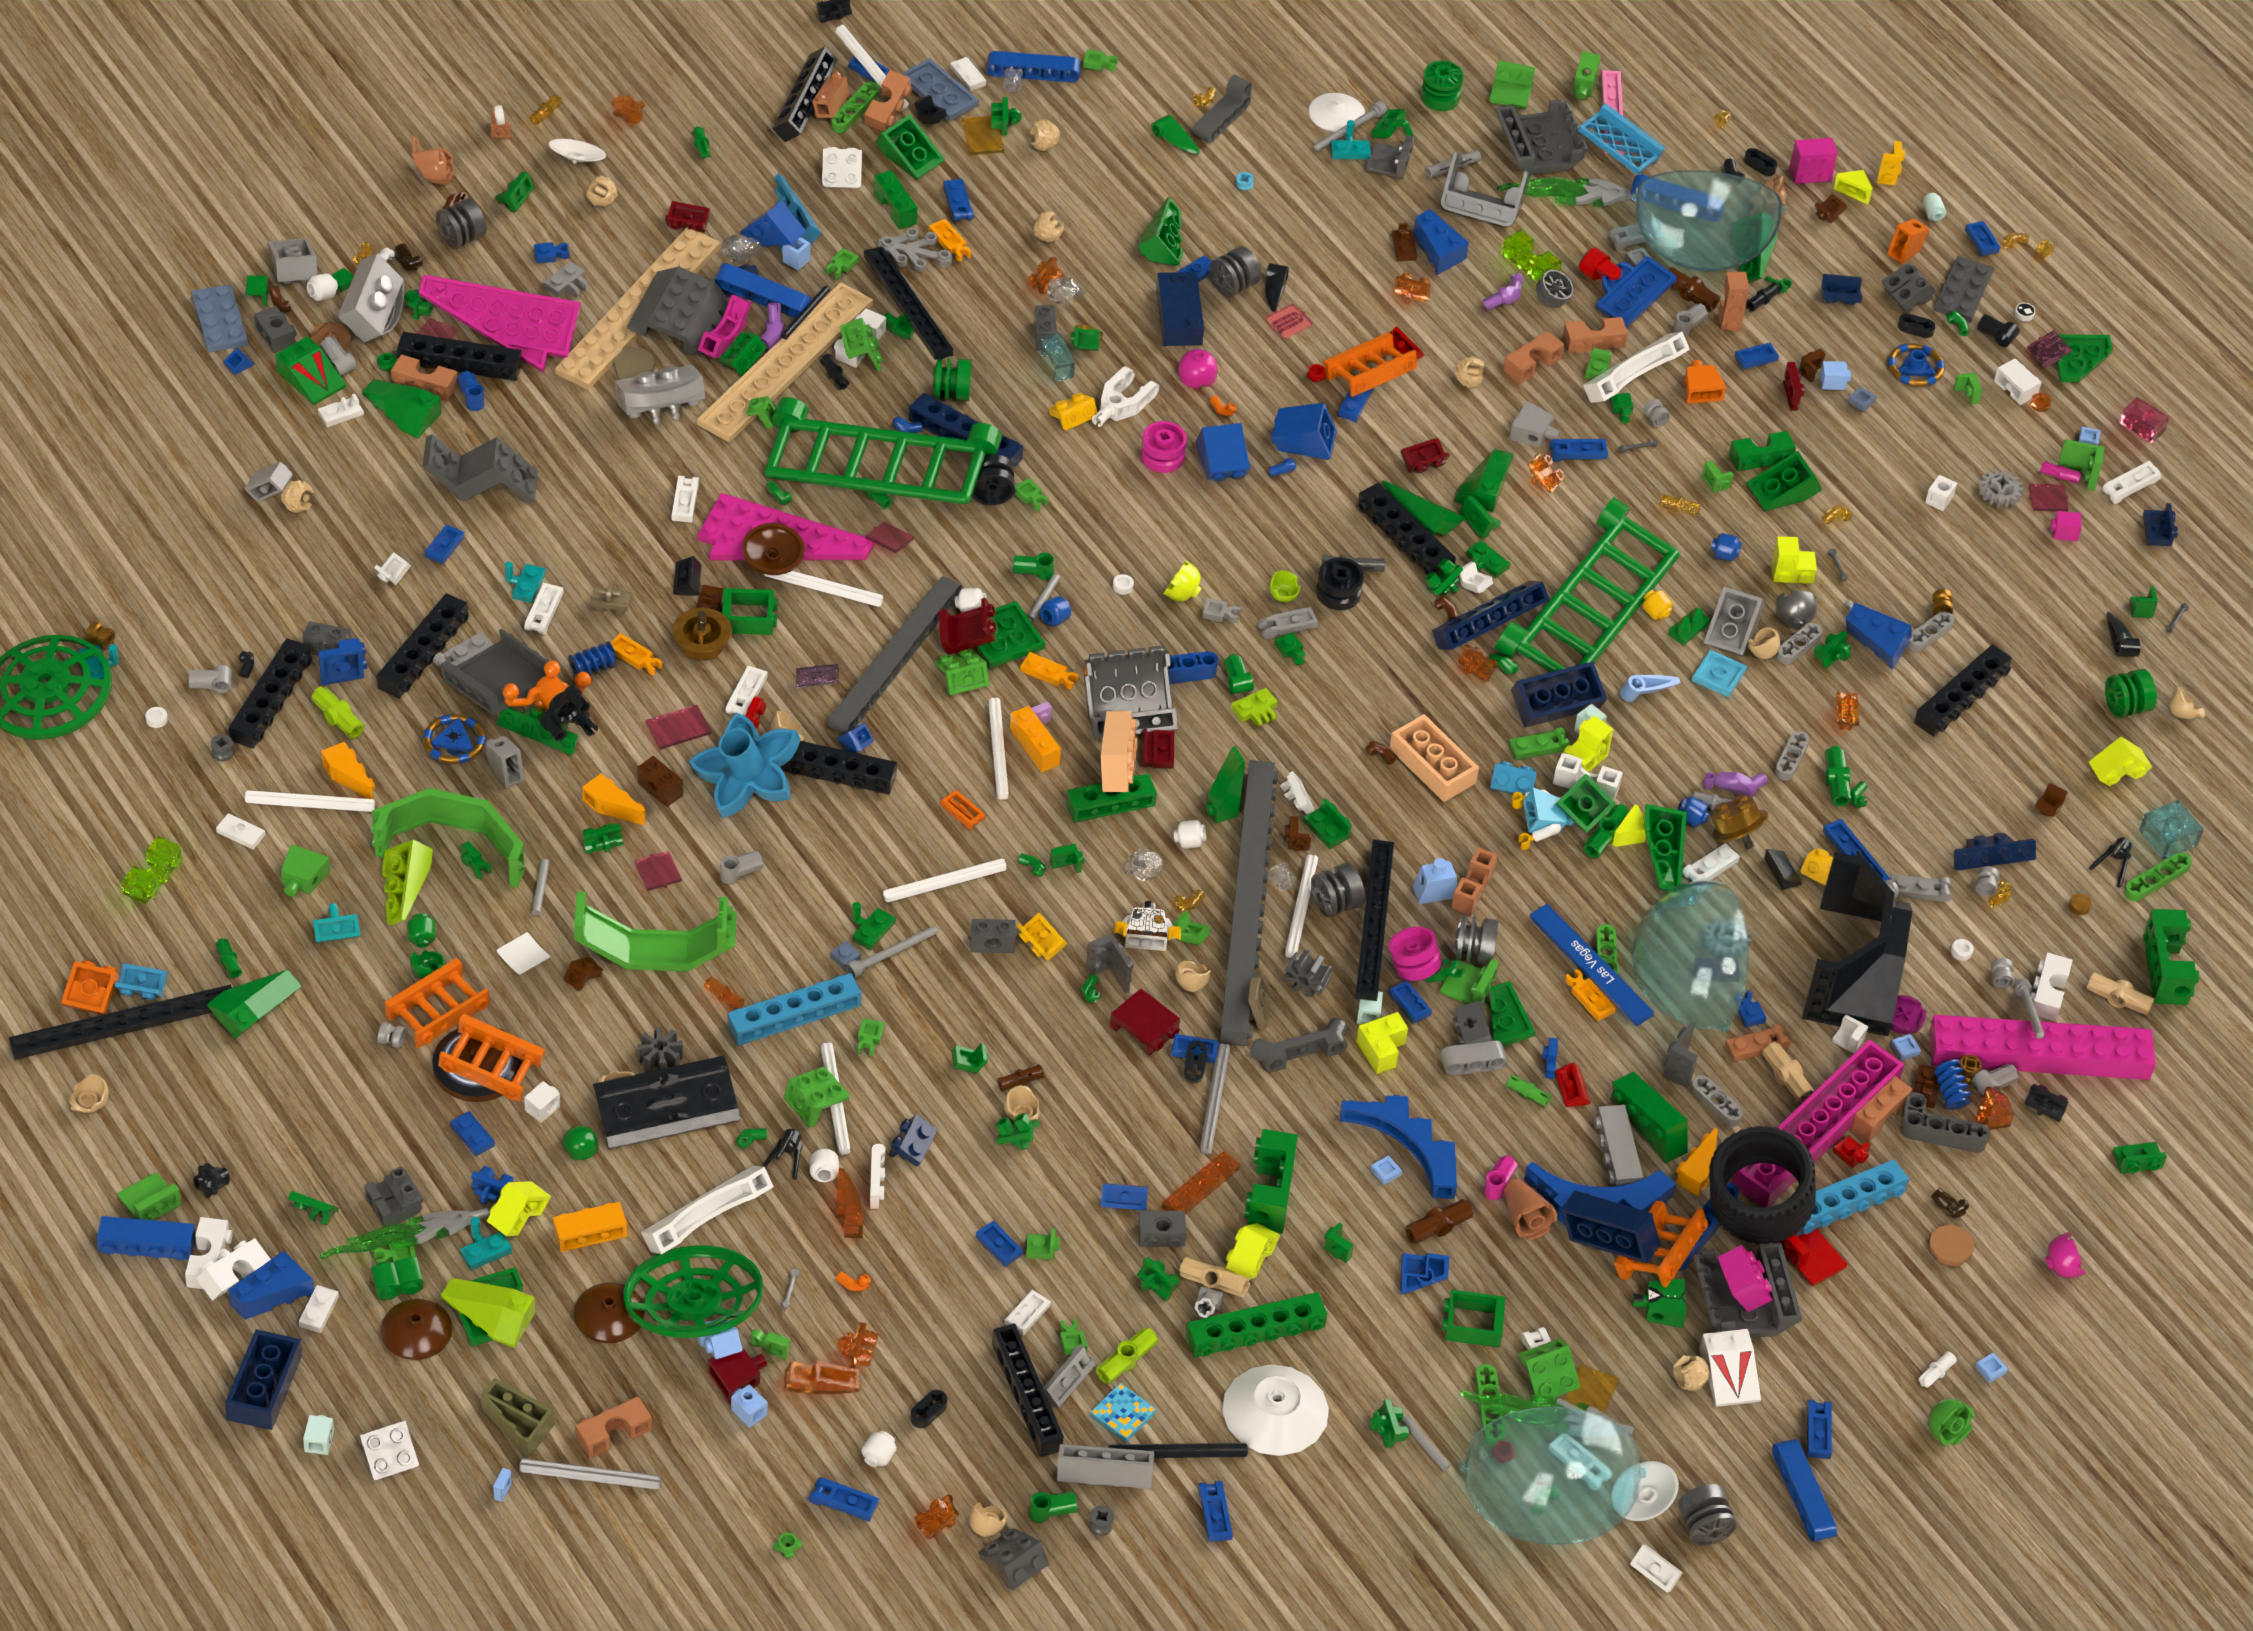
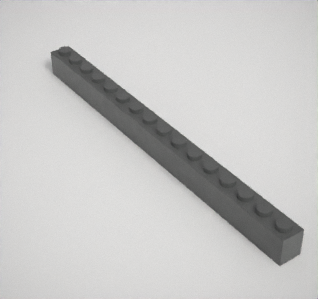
[1220,760,1278,1046]

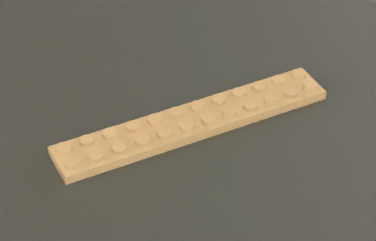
[555,227,721,390]
[697,282,873,443]

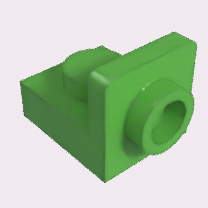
[1585,348,1612,379]
[1954,373,1982,404]
[746,396,775,428]
[1702,460,1734,493]
[1026,1228,1060,1260]

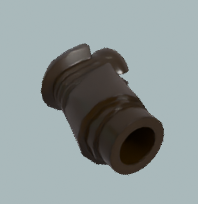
[395,243,423,271]
[1931,1188,1969,1218]

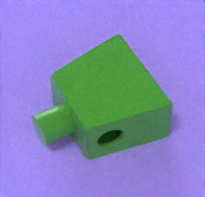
[1573,51,1601,100]
[281,844,330,897]

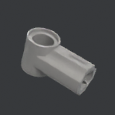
[1672,303,1708,337]
[319,336,356,376]
[189,665,232,694]
[720,851,763,884]
[1972,1064,2019,1099]
[1195,1286,1224,1318]

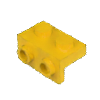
[1877,141,1905,185]
[1048,393,1097,430]
[1800,848,1833,886]
[1016,913,1067,961]

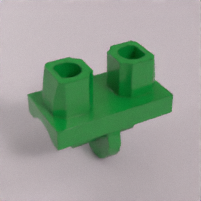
[991,97,1022,135]
[404,289,433,320]
[1424,558,1464,595]
[1814,631,1851,668]
[582,822,624,854]
[995,1113,1040,1150]
[1137,1257,1180,1301]
[1369,1399,1409,1448]

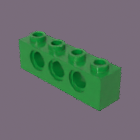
[1066,773,1157,823]

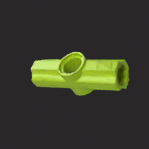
[311,686,364,739]
[1096,1327,1158,1384]

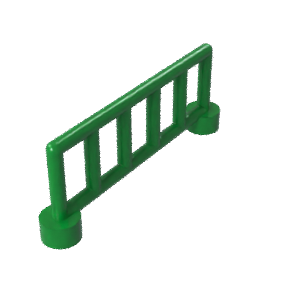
[764,397,1002,505]
[1495,497,1680,672]

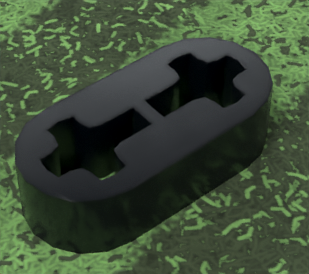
[1744,148,1777,176]
[1898,313,1936,338]
[1184,1040,1207,1084]
[910,1390,948,1428]

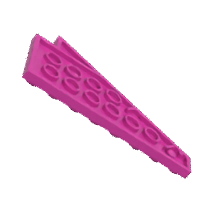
[419,275,581,372]
[698,493,874,560]

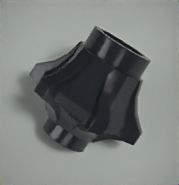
[193,1163,230,1198]

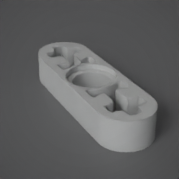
[1907,612,1954,652]
[1776,623,1823,665]
[1775,731,1810,781]
[1691,1075,1743,1127]

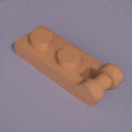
[1725,1024,1791,1062]

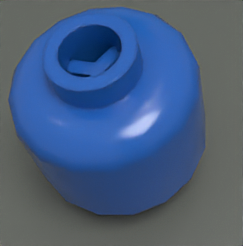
[1711,533,1742,561]
[1040,596,1071,626]
[1677,796,1710,828]

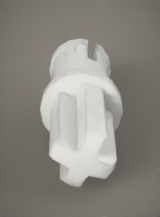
[1918,1351,1957,1388]

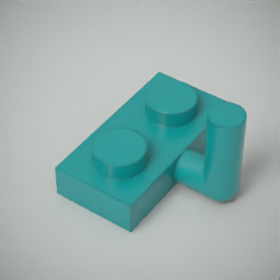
[1331,120,1371,159]
[505,561,546,603]
[78,644,119,686]
[313,903,360,943]
[460,1217,512,1271]

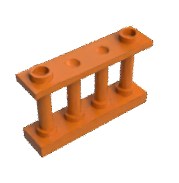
[1323,332,1417,397]
[385,958,490,1049]
[438,1014,545,1102]
[1614,1201,1709,1287]

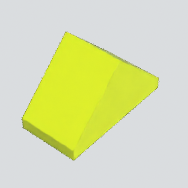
[1834,170,1873,204]
[1612,804,1646,847]

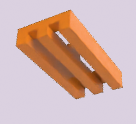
[940,790,986,830]

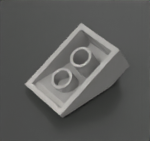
[268,238,317,284]
[1704,587,1764,656]

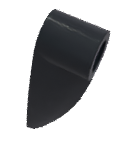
[1265,263,1289,312]
[2106,611,2141,657]

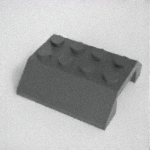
[1495,99,1589,174]
[627,267,728,356]
[1084,646,1178,739]
[1693,1243,1802,1338]

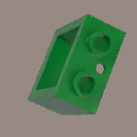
[722,588,778,635]
[1441,1290,1506,1348]

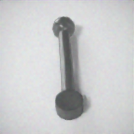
[1619,439,1658,453]
[1828,549,1848,581]
[2167,603,2189,633]

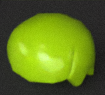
[1269,570,1301,603]

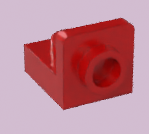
[1833,1135,1871,1168]

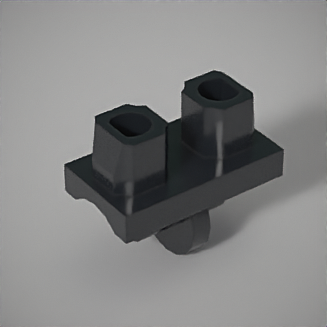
[816,0,852,23]
[2024,1084,2069,1122]

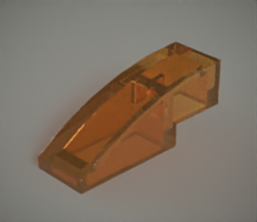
[836,1168,863,1239]
[784,1361,860,1394]

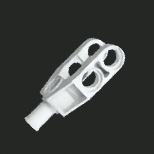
[1092,366,1159,427]

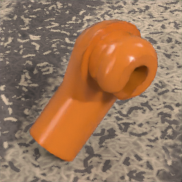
[1209,396,1237,417]
[836,1271,871,1292]

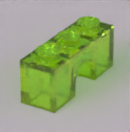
[1502,229,1562,283]
[122,836,183,904]

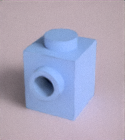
[782,237,811,270]
[1820,361,1851,390]
[731,1384,768,1428]

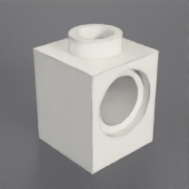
[1925,475,1957,511]
[524,1081,560,1123]

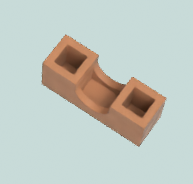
[864,70,913,132]
[1718,272,1749,331]
[1563,317,1628,353]
[1503,331,1564,384]
[391,355,458,402]
[1451,847,1498,916]
[1851,1076,1913,1143]
[575,1396,652,1459]

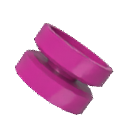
[1141,421,1187,473]
[1389,927,1442,981]

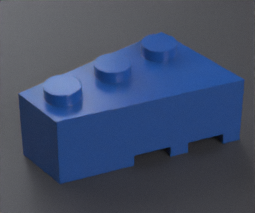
[739,200,807,247]
[1413,209,1469,275]
[1846,602,1912,669]
[228,1251,314,1319]

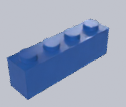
[97,1216,196,1260]

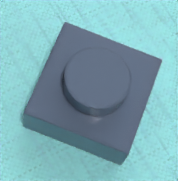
[1848,386,1877,412]
[830,941,861,970]

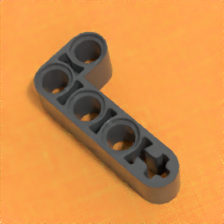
[1193,75,1252,143]
[1900,1092,1990,1153]

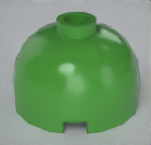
[1928,1398,1975,1446]

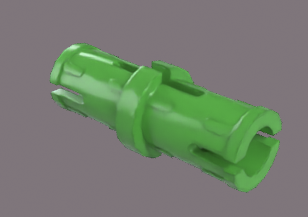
[1506,1074,1552,1107]

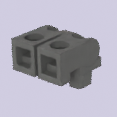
[1882,263,1936,314]
[365,1166,423,1230]

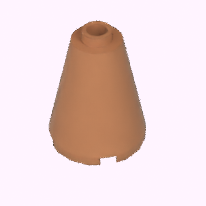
[1504,1179,1557,1240]

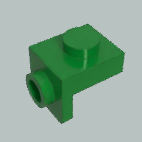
[1071,327,1100,351]
[1050,844,1084,873]
[951,1043,988,1074]
[1324,1222,1354,1263]

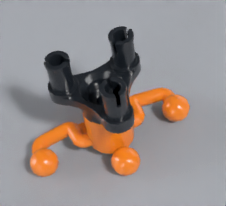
[502,660,598,741]

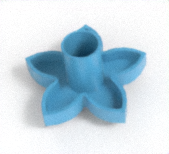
[688,712,801,819]

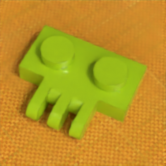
[1230,688,1278,727]

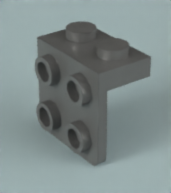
[1664,1022,1698,1088]
[979,1528,1049,1590]

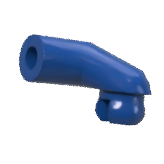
[893,417,923,433]
[1269,458,1296,477]

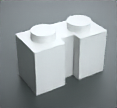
[1994,359,2042,405]

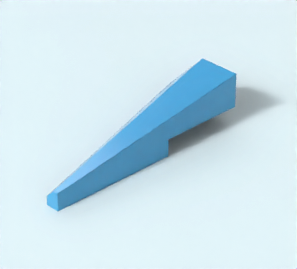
[774,173,822,250]

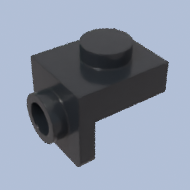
[914,95,947,124]

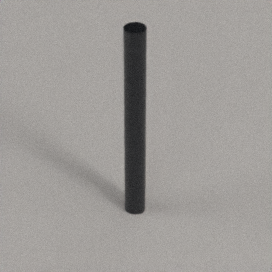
[781,286,830,339]

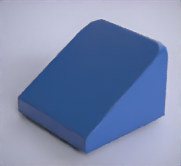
[223,347,254,375]

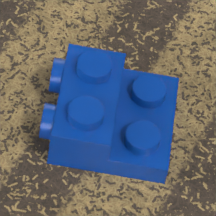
[318,638,367,686]

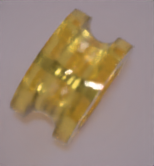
[2035,239,2055,259]

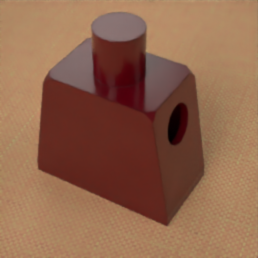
[708,1349,767,1404]

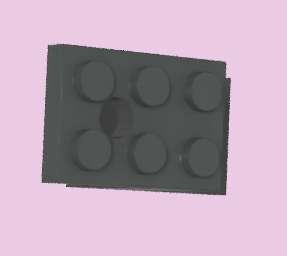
[422,434,538,504]

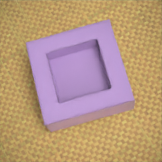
[1031,701,1052,725]

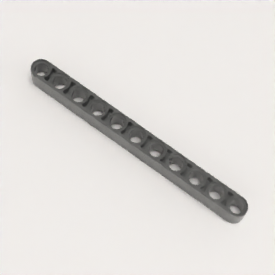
[828,576,962,734]

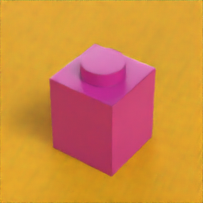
[2050,511,2082,542]

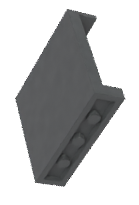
[440,629,550,716]

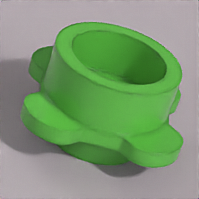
[773,1532,802,1558]

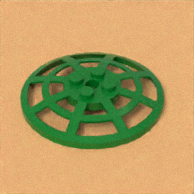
[0,635,112,740]
[623,1245,764,1338]

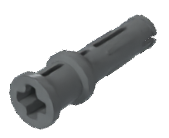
[1322,554,1385,572]

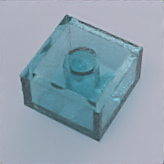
[2139,800,2203,860]

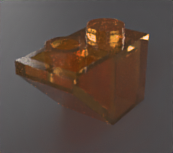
[1977,1086,2014,1130]

